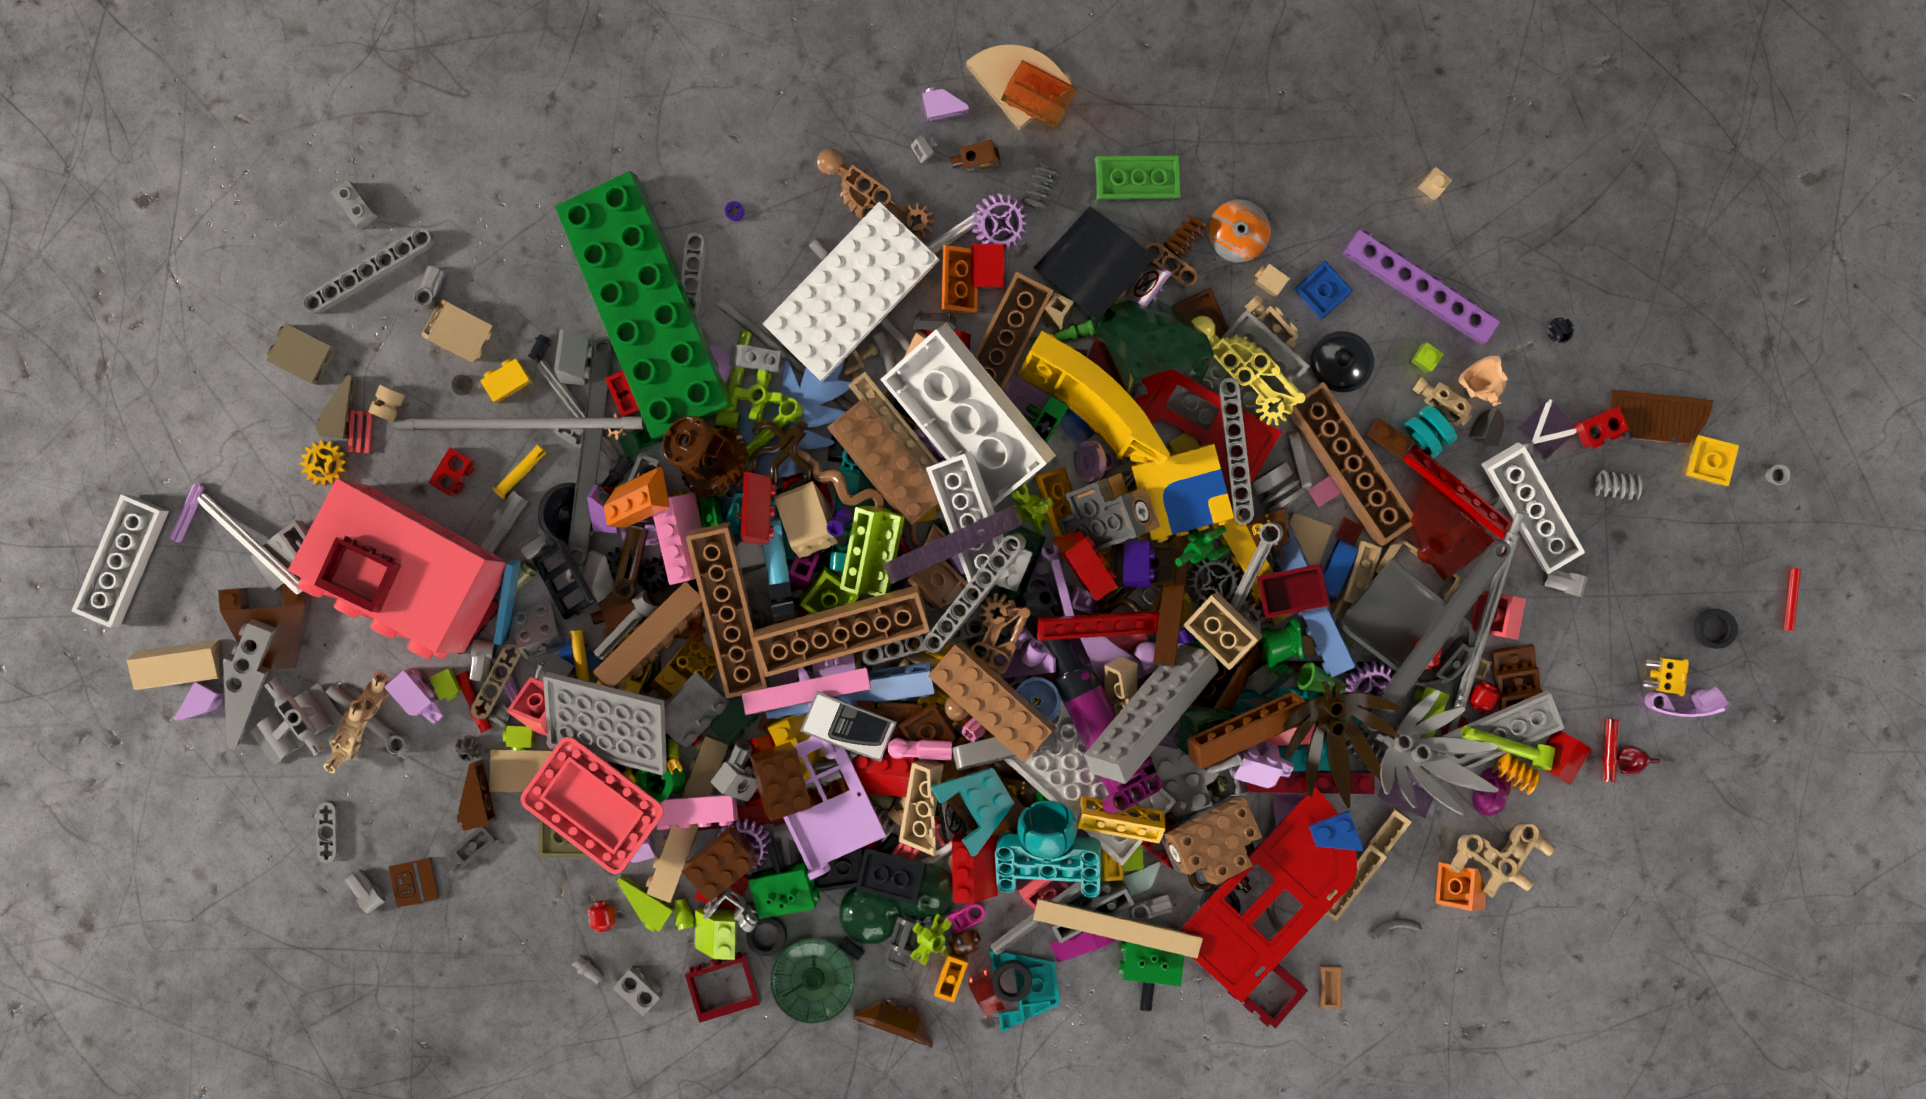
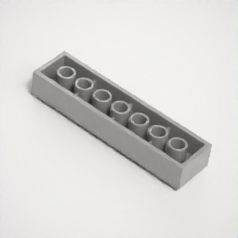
[1084,643,1219,784]

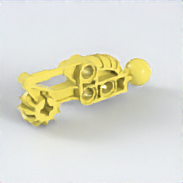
[1189,316,1305,425]

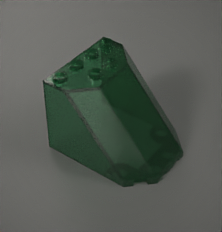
[1095,299,1214,396]

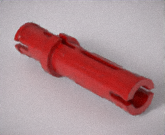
[455,671,493,734]
[1602,719,1620,782]

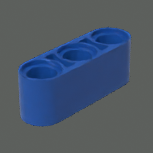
[1324,539,1359,602]

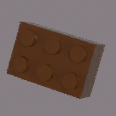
[750,742,811,821]
[681,824,760,903]

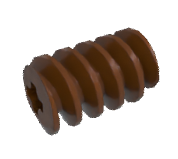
[1164,215,1209,260]

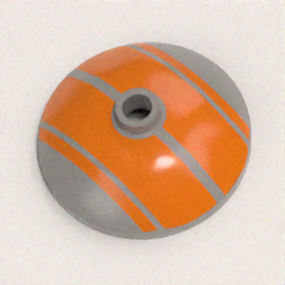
[1208,200,1271,263]

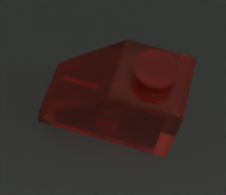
[968,970,1005,1018]

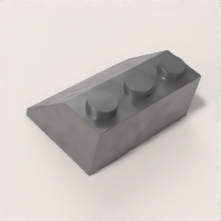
[664,672,731,748]

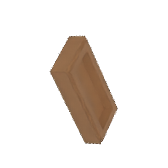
[1320,965,1342,1009]

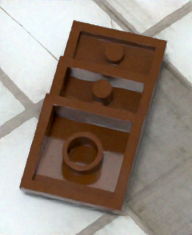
[1491,644,1543,711]

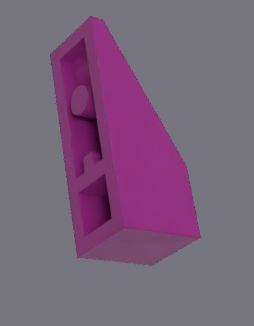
[789,549,823,591]
[1050,932,1117,962]

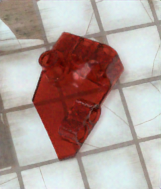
[1410,477,1494,581]

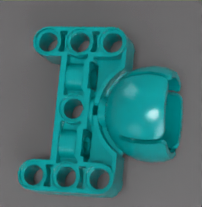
[995,801,1102,897]

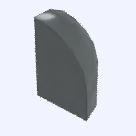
[1470,408,1504,447]

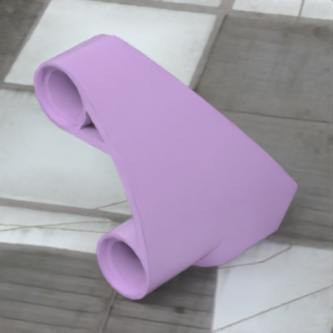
[996,625,1056,679]
[1077,636,1146,689]
[1644,687,1732,717]

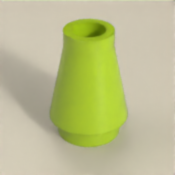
[674,898,695,930]

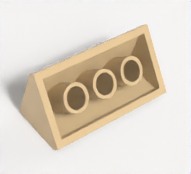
[126,640,221,690]

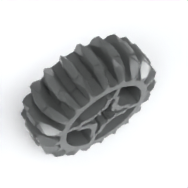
[1186,557,1242,607]

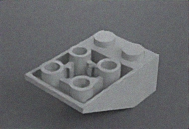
[250,521,309,591]

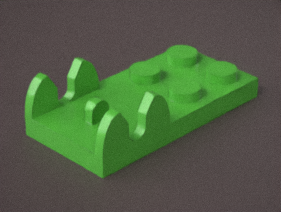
[1095,156,1180,202]

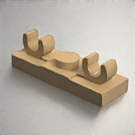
[1342,541,1382,604]

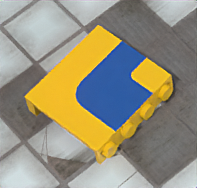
[1131,443,1234,542]

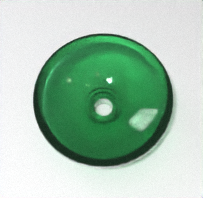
[896,863,956,922]
[839,887,902,944]

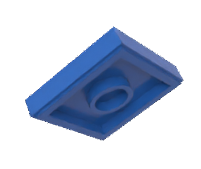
[1293,260,1353,320]

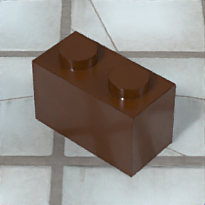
[1363,418,1414,459]

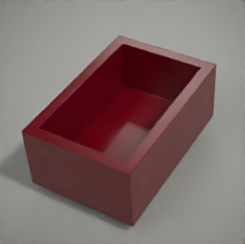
[1257,564,1331,619]

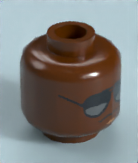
[948,927,981,957]

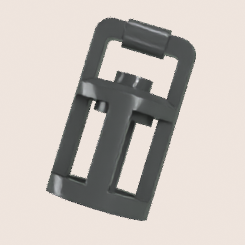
[884,915,926,972]

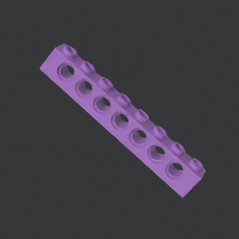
[1342,230,1500,345]

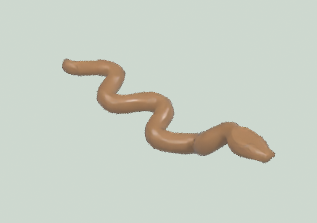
[789,448,923,547]

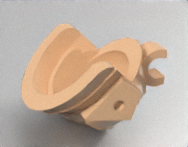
[1459,356,1509,407]

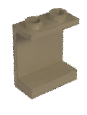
[266,323,336,385]

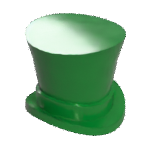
[1260,619,1305,668]
[636,759,686,803]

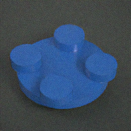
[1061,408,1095,443]

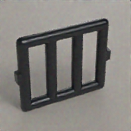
[533,539,595,620]

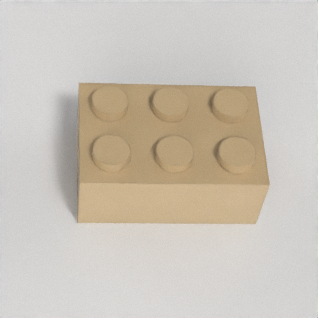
[1183,592,1263,670]

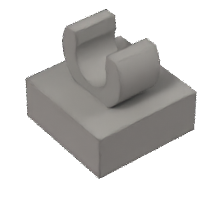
[910,135,937,164]

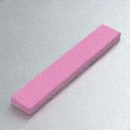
[742,668,871,715]

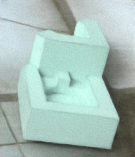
[1123,860,1162,896]

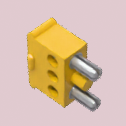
[1643,658,1689,697]

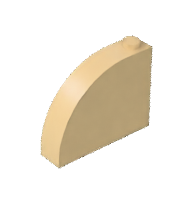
[966,44,1072,131]

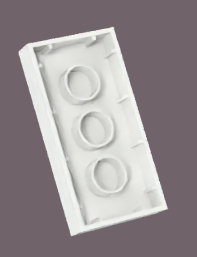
[880,323,1056,507]

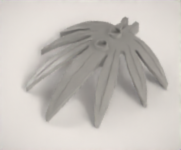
[1375,690,1499,815]

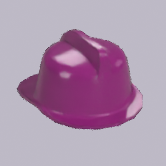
[1473,767,1511,816]

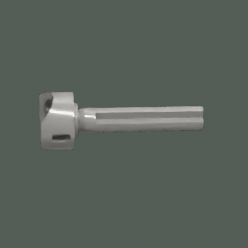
[594,589,660,660]

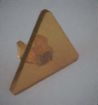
[673,608,706,643]

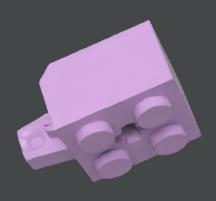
[385,668,444,724]
[1230,741,1294,788]

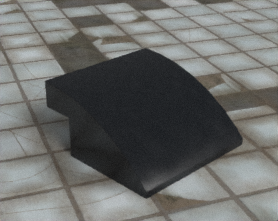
[1033,206,1154,322]

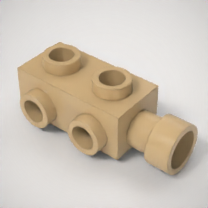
[1244,296,1298,349]
[1412,376,1474,426]

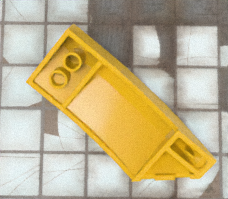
[1017,331,1170,465]

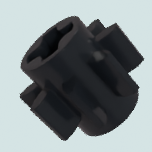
[1547,317,1574,343]

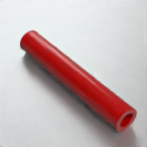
[1784,568,1802,631]

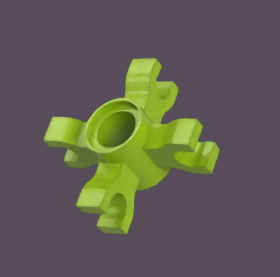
[733,369,787,423]
[1007,483,1054,533]
[910,914,952,966]

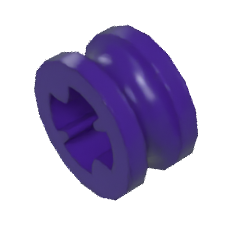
[725,201,744,222]

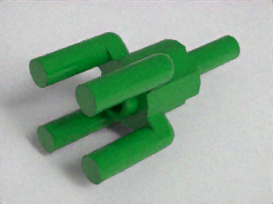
[1175,525,1230,566]

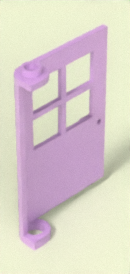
[783,739,887,880]

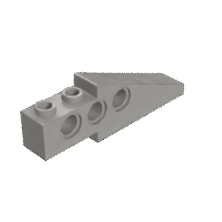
[223,619,276,750]

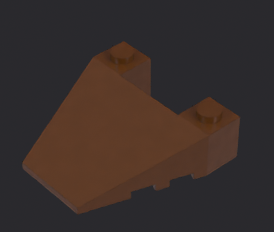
[218,585,312,670]

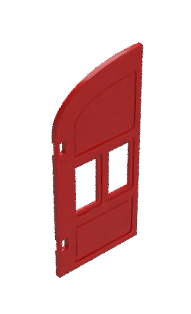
[1087,328,1282,512]
[1179,786,1357,1003]

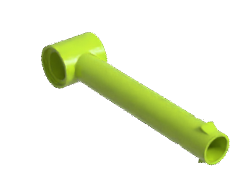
[716,330,752,430]
[1461,725,1555,770]

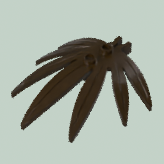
[1282,679,1400,808]

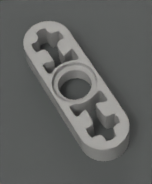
[1286,430,1312,490]
[316,801,339,863]

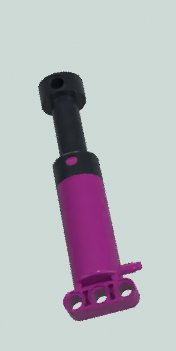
[1014,584,1162,814]

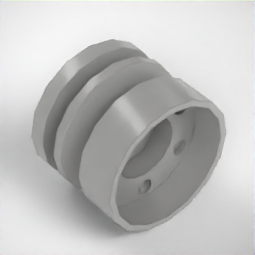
[1251,461,1305,513]

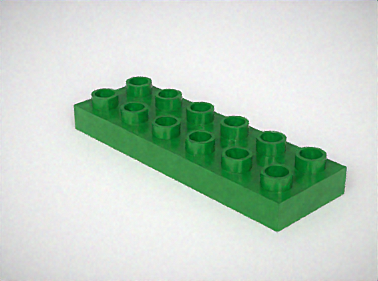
[554,171,734,440]

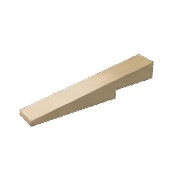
[1326,806,1412,921]

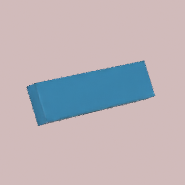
[493,559,521,645]

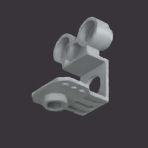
[704,887,758,932]

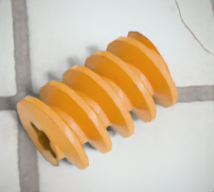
[1492,753,1540,795]

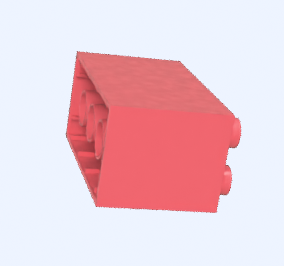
[288,479,508,659]

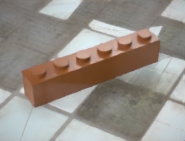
[1188,692,1306,769]

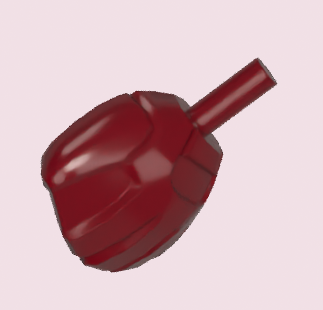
[1618,745,1661,776]

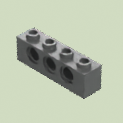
[1050,880,1135,943]

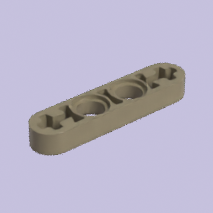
[471,644,521,719]

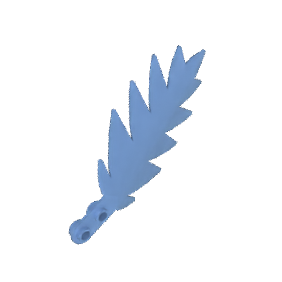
[719,359,851,518]

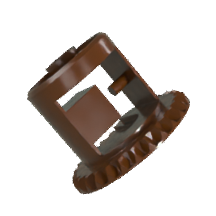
[663,416,748,497]

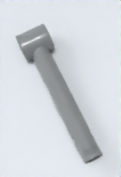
[326,684,411,754]

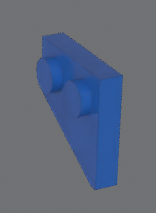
[1308,811,1364,851]

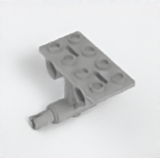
[250,678,342,765]

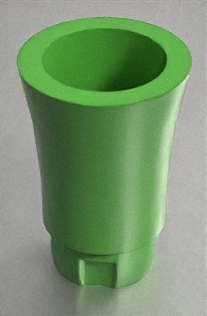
[1297,661,1347,694]

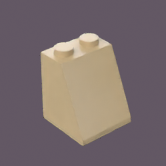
[421,298,493,363]
[774,481,838,558]

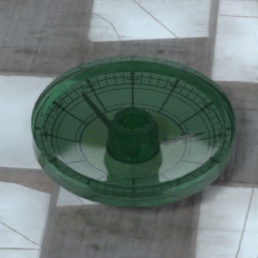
[771,938,855,1024]

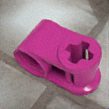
[944,901,985,933]

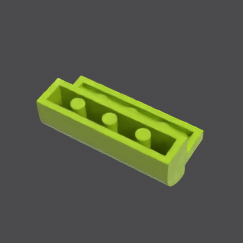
[840,506,905,596]

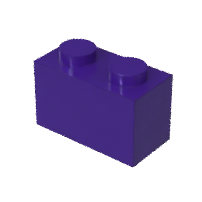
[1123,540,1155,587]

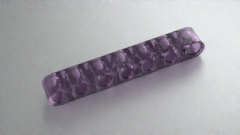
[882,504,1023,584]

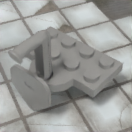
[1150,725,1243,818]

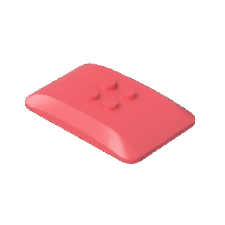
[521,737,664,874]

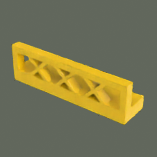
[1077,796,1165,843]

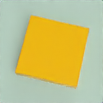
[1686,435,1739,486]

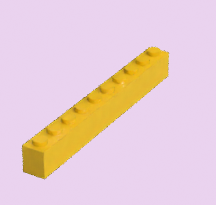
[1167,433,1292,624]

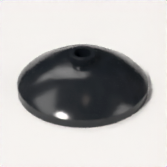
[1311,331,1375,393]
[538,482,595,546]

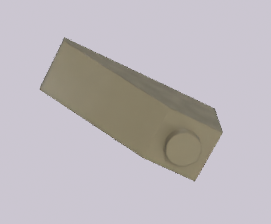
[316,375,357,439]

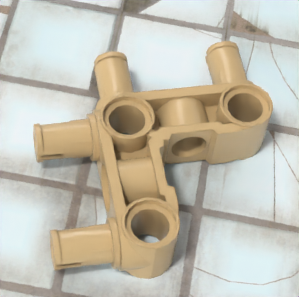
[323,672,390,774]
[1448,824,1556,898]

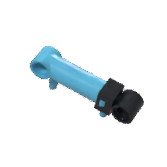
[762,517,795,622]

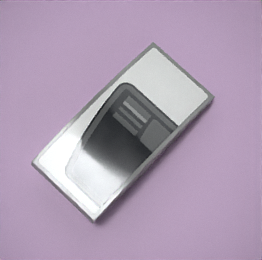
[800,691,897,762]

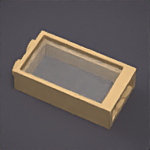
[1374,536,1461,602]

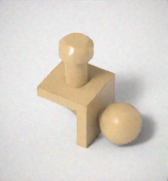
[844,344,878,382]

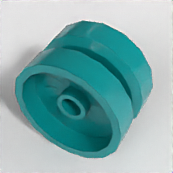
[1404,404,1458,458]

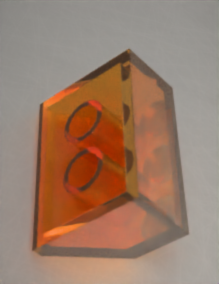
[1001,60,1078,129]

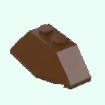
[853,998,933,1048]

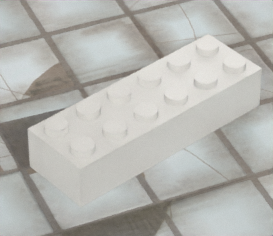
[1481,442,1585,574]
[926,451,1016,589]
[72,494,169,628]

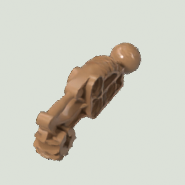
[817,148,935,240]
[944,593,1031,721]

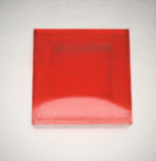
[1335,517,1364,545]

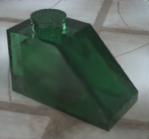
[618,425,664,458]

